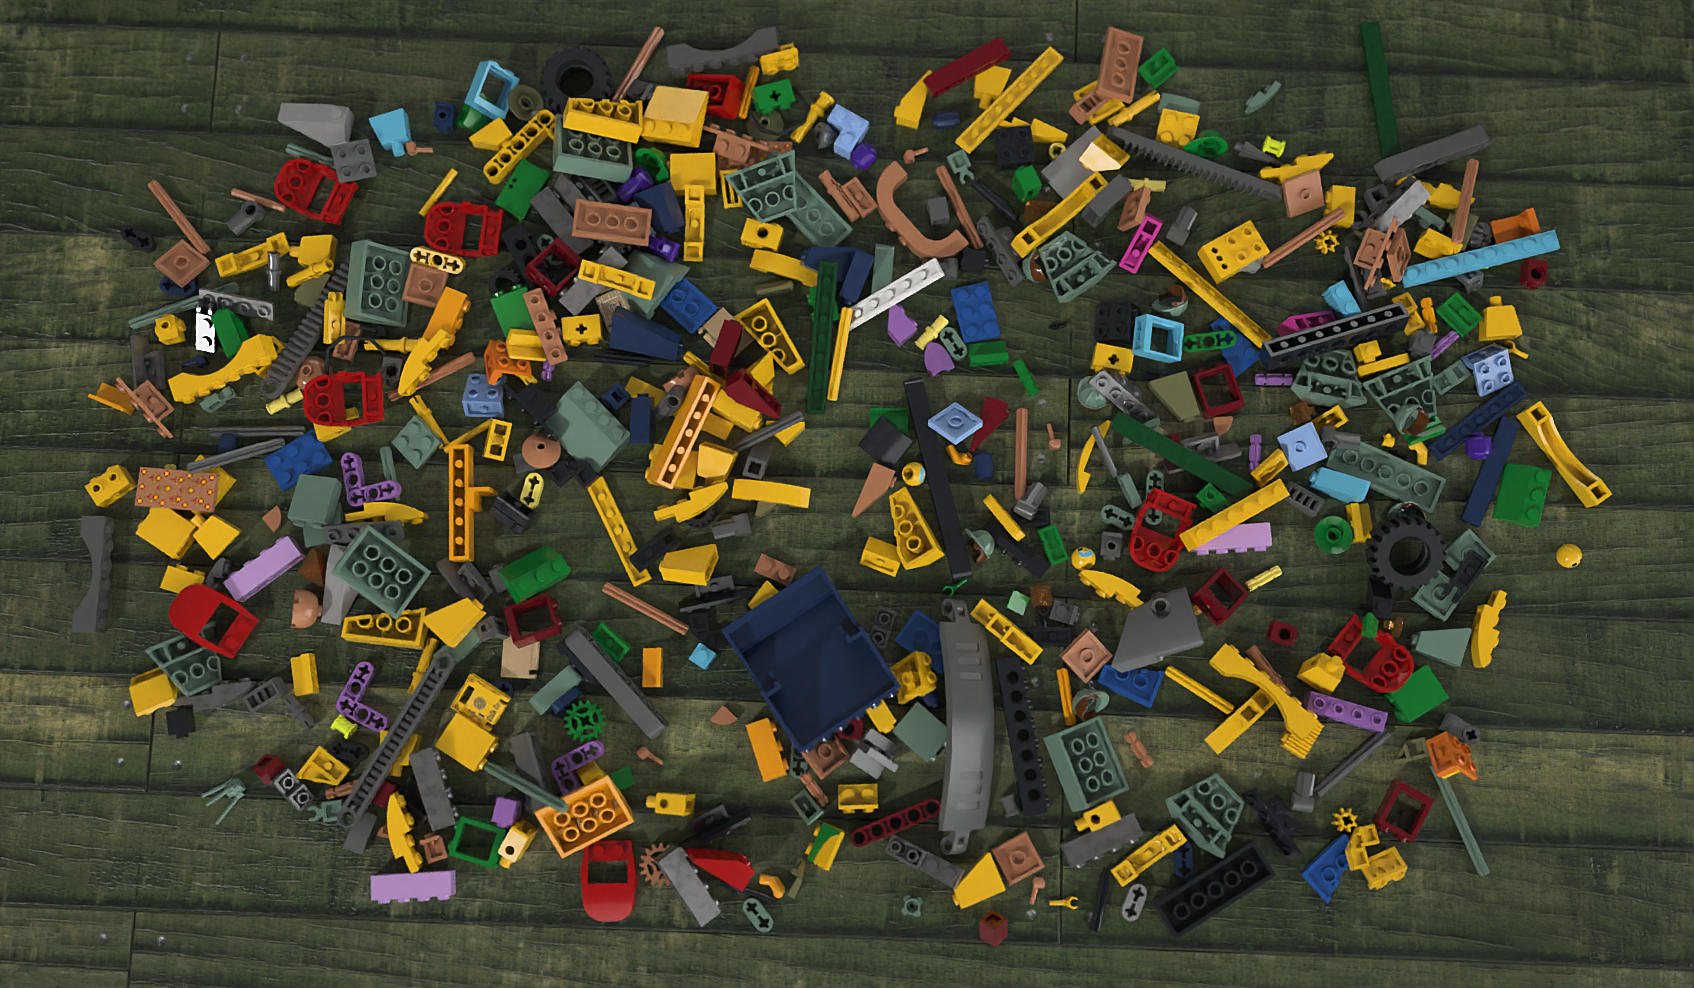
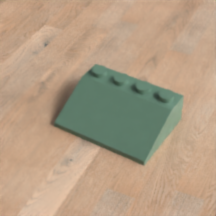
[553,114,633,183]
[344,240,413,327]
[545,381,630,473]
[331,525,431,620]
[1043,715,1129,812]

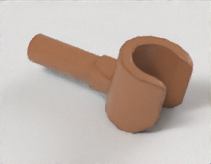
[405,142,433,156]
[903,147,928,164]
[1047,423,1061,450]
[636,746,664,765]
[1029,877,1045,905]

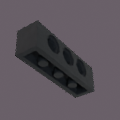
[501,224,558,300]

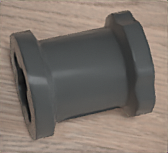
[999,793,1022,817]

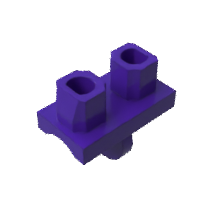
[648,235,680,262]

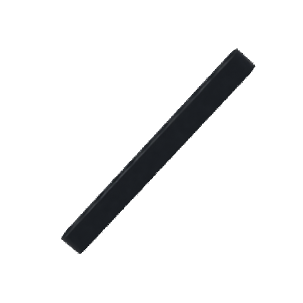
[903,377,972,581]

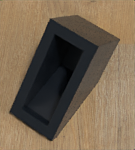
[1364,579,1393,620]

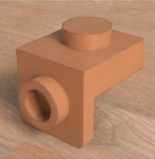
[420,832,449,863]

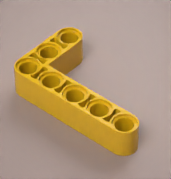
[484,110,556,184]

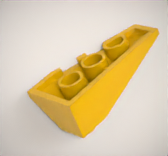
[889,487,945,570]

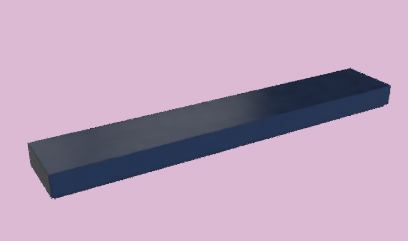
[1426,380,1529,461]
[1459,416,1521,527]

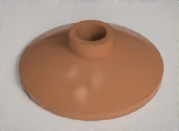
[522,433,561,468]

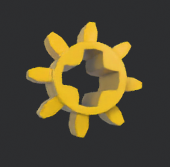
[1314,230,1339,254]
[1331,807,1358,832]

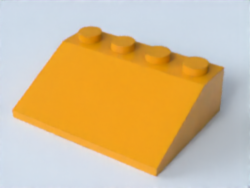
[534,774,634,858]

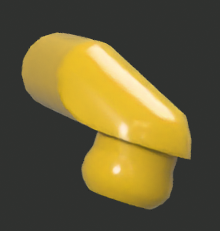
[1408,442,1428,466]

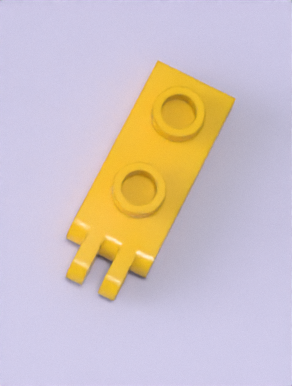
[323,292,345,344]

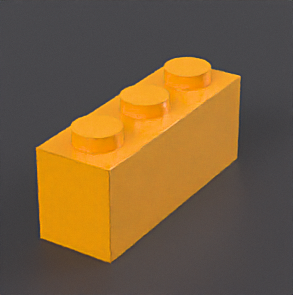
[423,286,471,350]
[746,718,789,782]

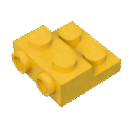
[890,651,937,704]

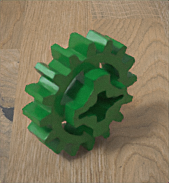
[563,700,606,743]

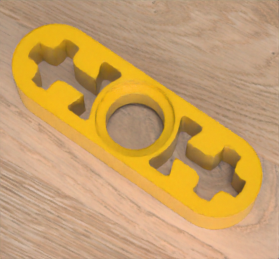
[410,246,466,274]
[1356,353,1411,378]
[983,494,1026,542]

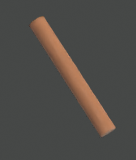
[231,188,287,212]

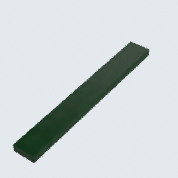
[1359,21,1401,160]
[805,260,838,415]
[1109,411,1253,501]

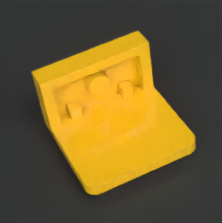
[759,43,799,75]

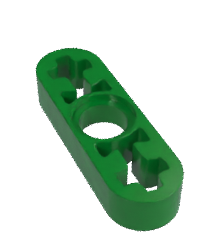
[1182,330,1237,353]

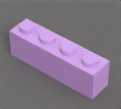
[1191,522,1272,555]
[223,536,307,602]
[371,869,456,904]

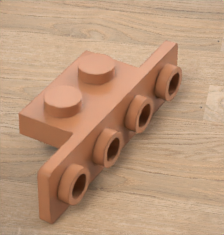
[703,123,775,164]
[1353,215,1400,290]
[523,288,568,366]
[115,377,175,439]

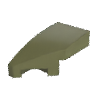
[1393,737,1430,765]
[787,857,805,899]

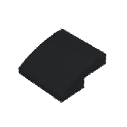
[858,415,913,469]
[387,775,429,833]

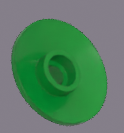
[1314,516,1353,554]

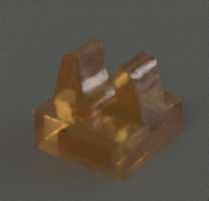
[1290,402,1316,425]
[1030,585,1052,607]
[1383,617,1404,640]

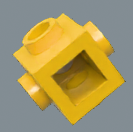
[155,314,186,345]

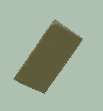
[755,278,794,299]

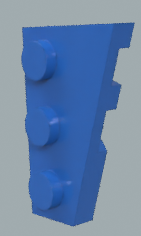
[1209,316,1259,378]
[1096,665,1165,708]
[1299,833,1350,904]

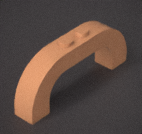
[876,161,969,260]

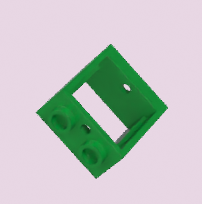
[210,308,250,360]
[448,815,510,869]

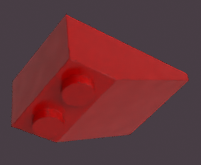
[685,74,746,120]
[685,848,755,892]

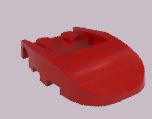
[274,158,359,225]
[424,201,505,258]
[303,371,385,427]
[1128,488,1197,572]
[169,583,259,659]
[1326,614,1414,693]
[580,840,639,922]

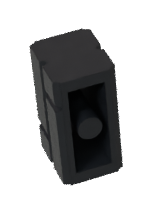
[489,491,537,535]

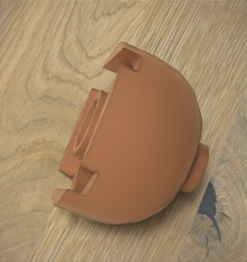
[293,356,333,391]
[662,364,699,394]
[291,589,322,628]

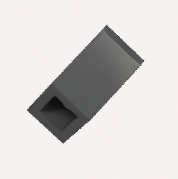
[742,443,773,481]

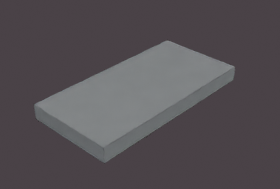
[1040,126,1102,199]

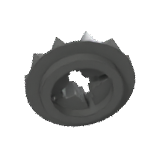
[1470,223,1492,250]

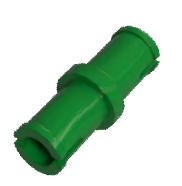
[1012,359,1040,397]

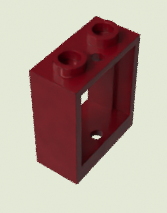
[524,237,582,298]
[709,319,743,378]
[1190,362,1245,421]
[1190,566,1250,627]
[503,593,564,649]
[1372,780,1434,843]

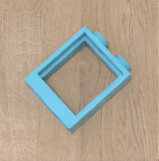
[464,60,520,120]
[1132,314,1184,363]

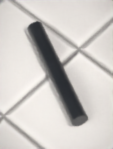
[720,880,778,906]

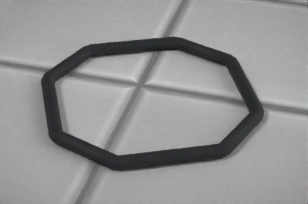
[748,86,810,136]
[325,335,386,394]

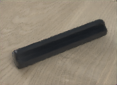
[593,351,650,367]
[1089,872,1112,932]

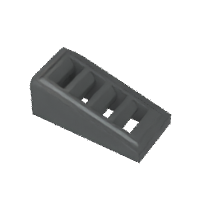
[584,177,621,205]
[1284,481,1325,518]
[243,676,289,714]

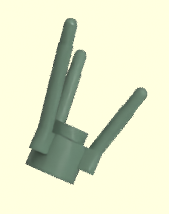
[201,777,246,825]

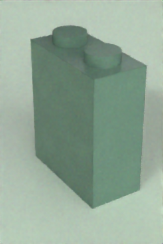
[287,474,343,529]
[891,702,947,763]

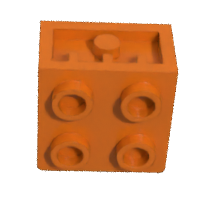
[1489,208,1541,245]
[484,340,532,385]
[1426,731,1478,780]

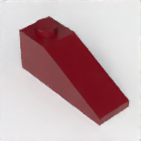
[723,367,782,419]
[969,396,1010,454]

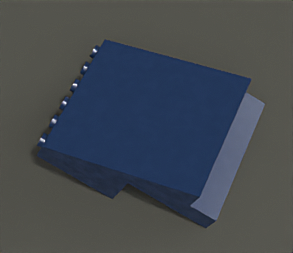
[721,565,901,754]

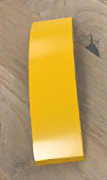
[684,185,705,262]
[215,232,290,277]
[749,249,818,287]
[578,259,656,300]
[1076,420,1111,494]
[732,479,811,508]
[1111,824,1187,887]

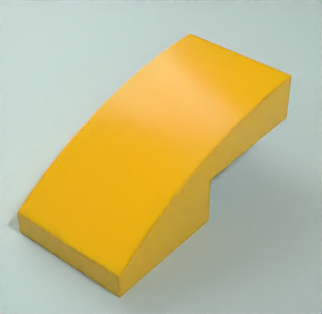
[1391,292,1426,336]

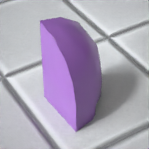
[924,342,955,377]

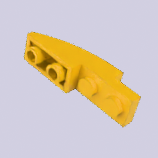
[1256,152,1334,187]
[1394,175,1475,210]
[398,328,452,396]
[654,480,728,523]
[345,502,429,526]
[1078,570,1144,611]
[1471,590,1507,668]
[1204,688,1275,755]
[387,791,423,874]

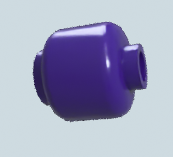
[850,142,877,170]
[1465,432,1492,460]

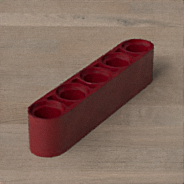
[923,37,1011,98]
[850,798,941,847]

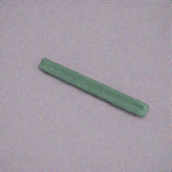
[128,282,240,329]
[484,761,569,813]
[1430,765,1489,876]

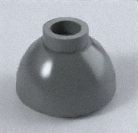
[814,122,837,149]

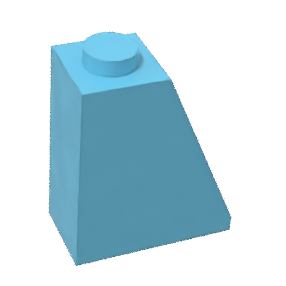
[1309,467,1371,504]

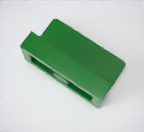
[454,92,496,133]
[967,341,1009,367]

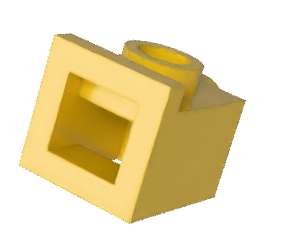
[1352,340,1381,367]

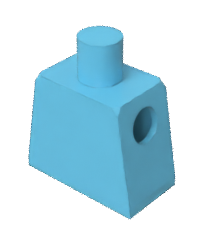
[369,108,411,156]

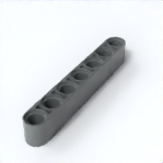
[1374,126,1491,184]
[565,626,669,739]

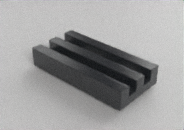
[1010,506,1050,528]

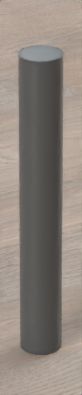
[1090,424,1119,477]

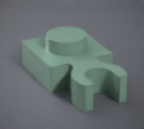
[946,149,974,185]
[200,386,237,413]
[308,799,345,822]

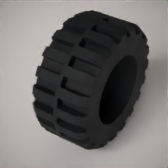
[540,46,614,114]
[1365,513,1447,591]

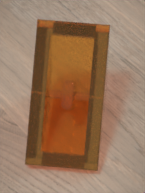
[297,548,326,588]

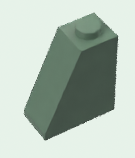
[1409,628,1472,667]

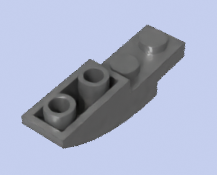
[173,678,258,712]
[884,834,965,889]

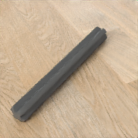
[725,411,804,452]
[210,425,306,437]
[186,437,285,474]
[1313,728,1391,797]

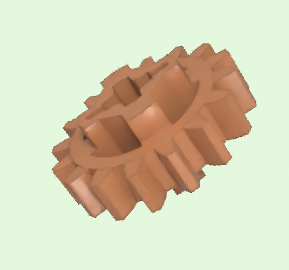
[639,842,671,887]

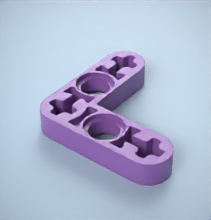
[341,452,402,507]
[336,661,390,732]
[551,740,605,796]

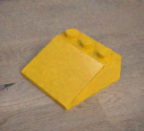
[640,86,709,148]

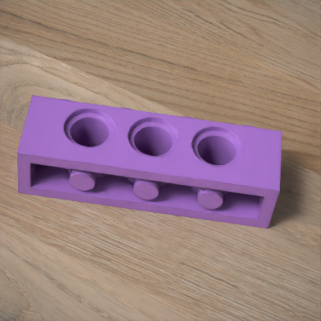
[1301,691,1388,732]

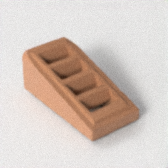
[1069,86,1110,124]

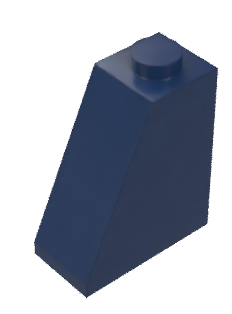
[632,182,686,235]
[799,247,859,284]
[839,249,875,307]
[630,393,656,444]

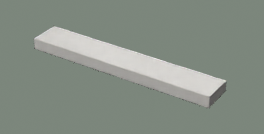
[839,258,945,331]

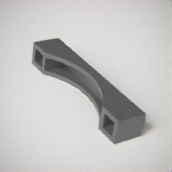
[667,27,781,75]
[72,516,115,633]

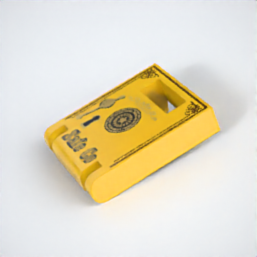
[451,673,511,732]

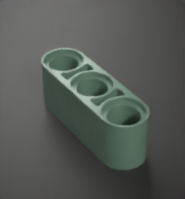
[871,244,895,295]
[433,622,484,668]
[529,665,584,716]

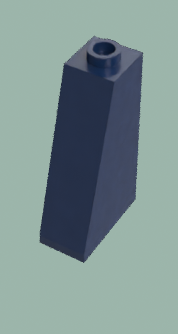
[610,306,685,361]

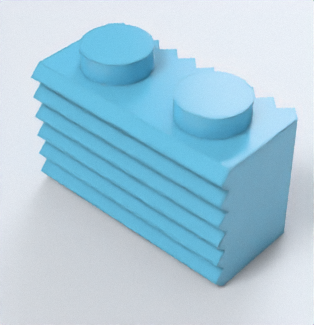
[1322,280,1362,320]

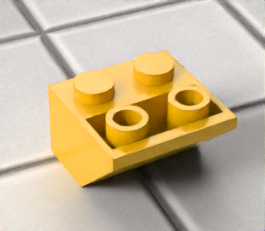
[129,667,179,716]

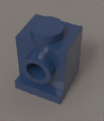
[433,101,458,133]
[597,382,631,413]

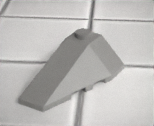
[278,103,355,148]
[321,544,358,625]

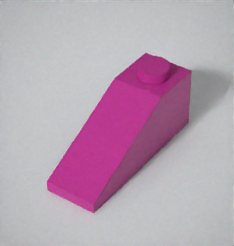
[1119,212,1163,274]
[1277,310,1337,337]

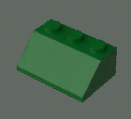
[1492,463,1552,529]
[497,544,571,604]

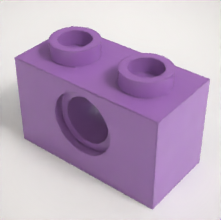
[492,795,524,828]

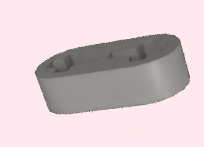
[1120,883,1147,921]

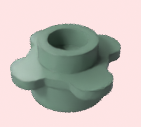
[901,895,923,917]

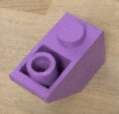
[887,303,917,347]

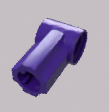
[615,166,654,204]

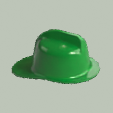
[1182,130,1228,158]
[635,147,669,186]

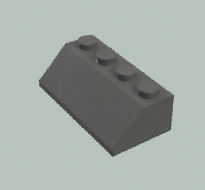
[509,731,554,815]

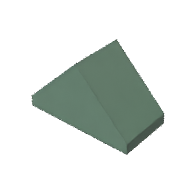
[790,788,824,826]

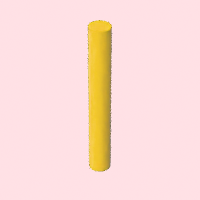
[419,169,458,217]
[443,418,493,453]

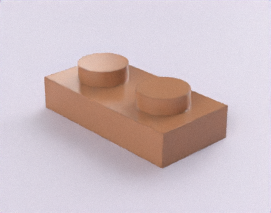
[841,177,878,218]
[332,321,363,362]
[754,554,797,586]

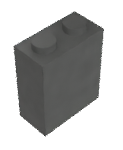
[1081,174,1132,229]

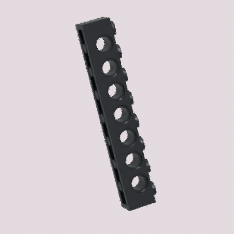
[1258,302,1410,371]
[994,656,1050,817]

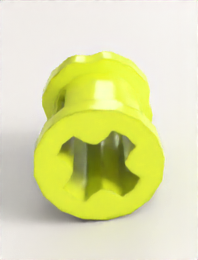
[1262,136,1286,158]
[331,714,358,739]

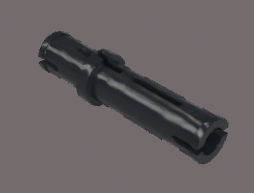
[971,178,1021,223]

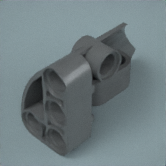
[1111,586,1204,673]

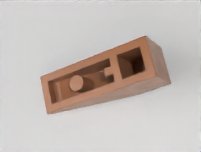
[852,463,897,519]

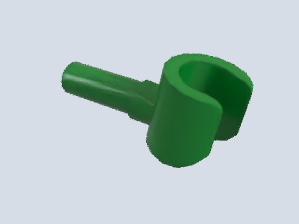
[942,579,968,597]

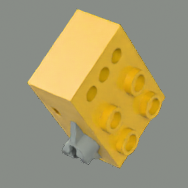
[1197,220,1270,285]

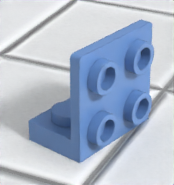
[1461,343,1514,397]
[462,373,507,418]

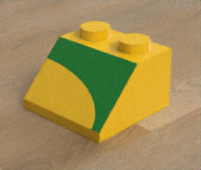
[805,821,845,871]

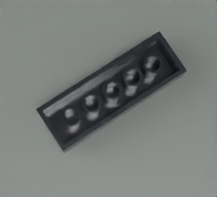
[1150,839,1276,940]

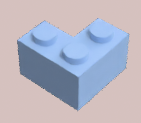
[827,104,869,160]

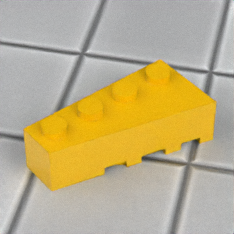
[563,98,643,143]
[734,298,806,376]
[341,608,431,650]

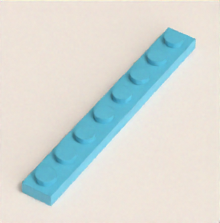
[1402,230,1560,288]

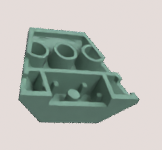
[724,150,797,224]
[1038,231,1117,303]
[619,249,690,320]
[1291,349,1367,409]
[1362,355,1437,422]
[145,621,222,697]
[1165,774,1245,858]

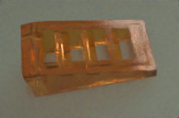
[1025,200,1059,222]

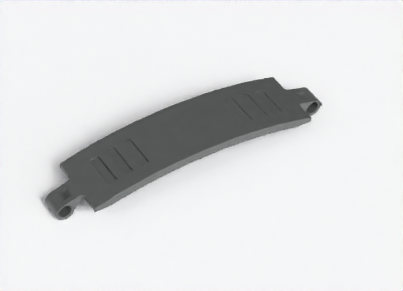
[939,599,994,855]

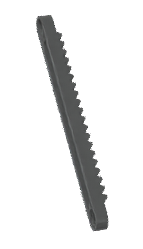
[1105,126,1283,201]
[260,239,373,399]
[337,652,456,828]

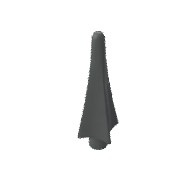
[1233,141,1282,166]

